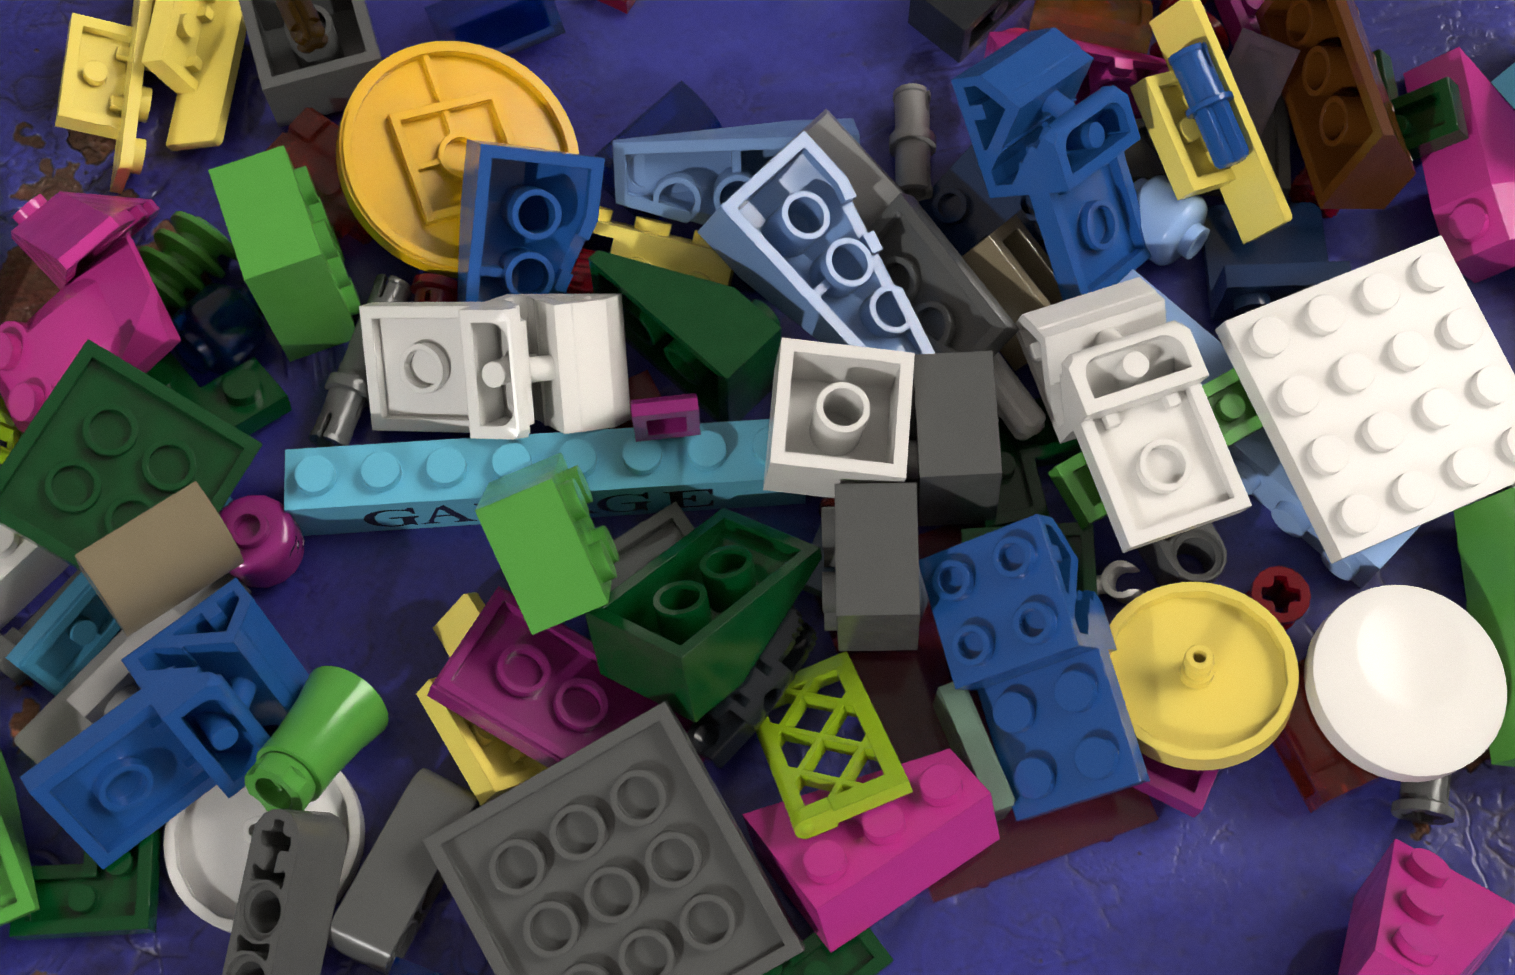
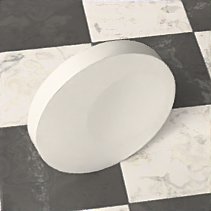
[1304,585,1507,782]
[163,771,365,933]

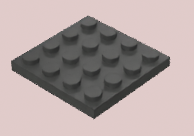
[422,700,805,975]

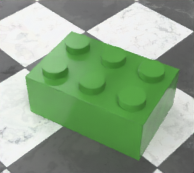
[208,145,361,362]

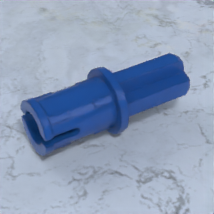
[1168,42,1249,169]

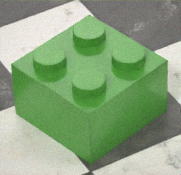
[475,453,619,635]

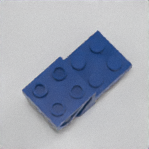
[951,27,1152,301]
[919,514,1150,821]
[20,577,309,870]

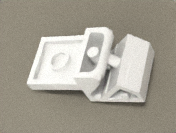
[1015,277,1252,553]
[359,293,631,440]

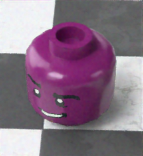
[219,495,305,588]

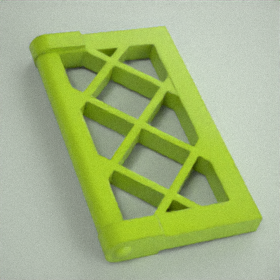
[756,651,913,839]

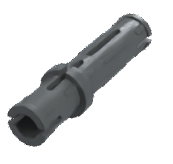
[308,274,412,447]

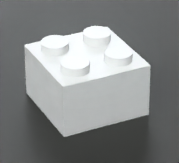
[763,337,915,498]

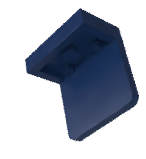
[919,145,1044,256]
[1202,202,1351,320]

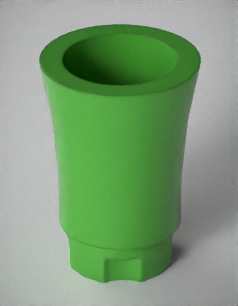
[245,666,389,811]

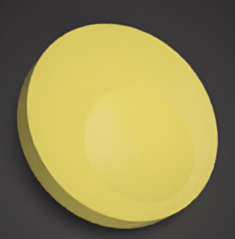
[1109,582,1299,771]

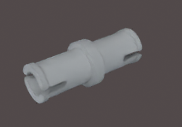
[889,83,936,203]

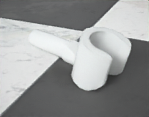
[1097,560,1144,604]

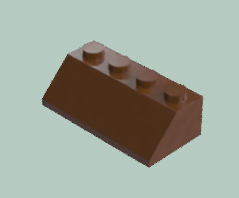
[1255,0,1416,209]

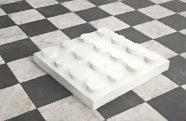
[1215,235,1515,564]

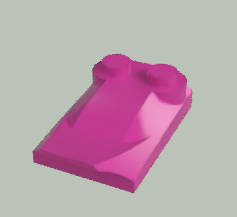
[0,233,181,433]

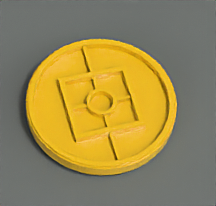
[336,41,579,278]

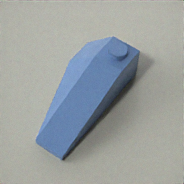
[612,118,860,225]
[697,131,935,354]

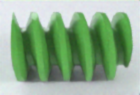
[138,211,238,328]

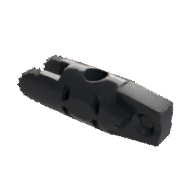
[687,605,818,768]

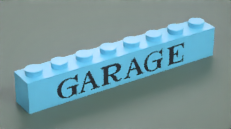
[284,419,806,536]

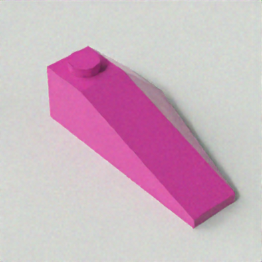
[11,191,160,290]

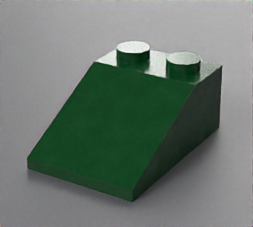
[588,250,782,422]
[585,507,822,722]

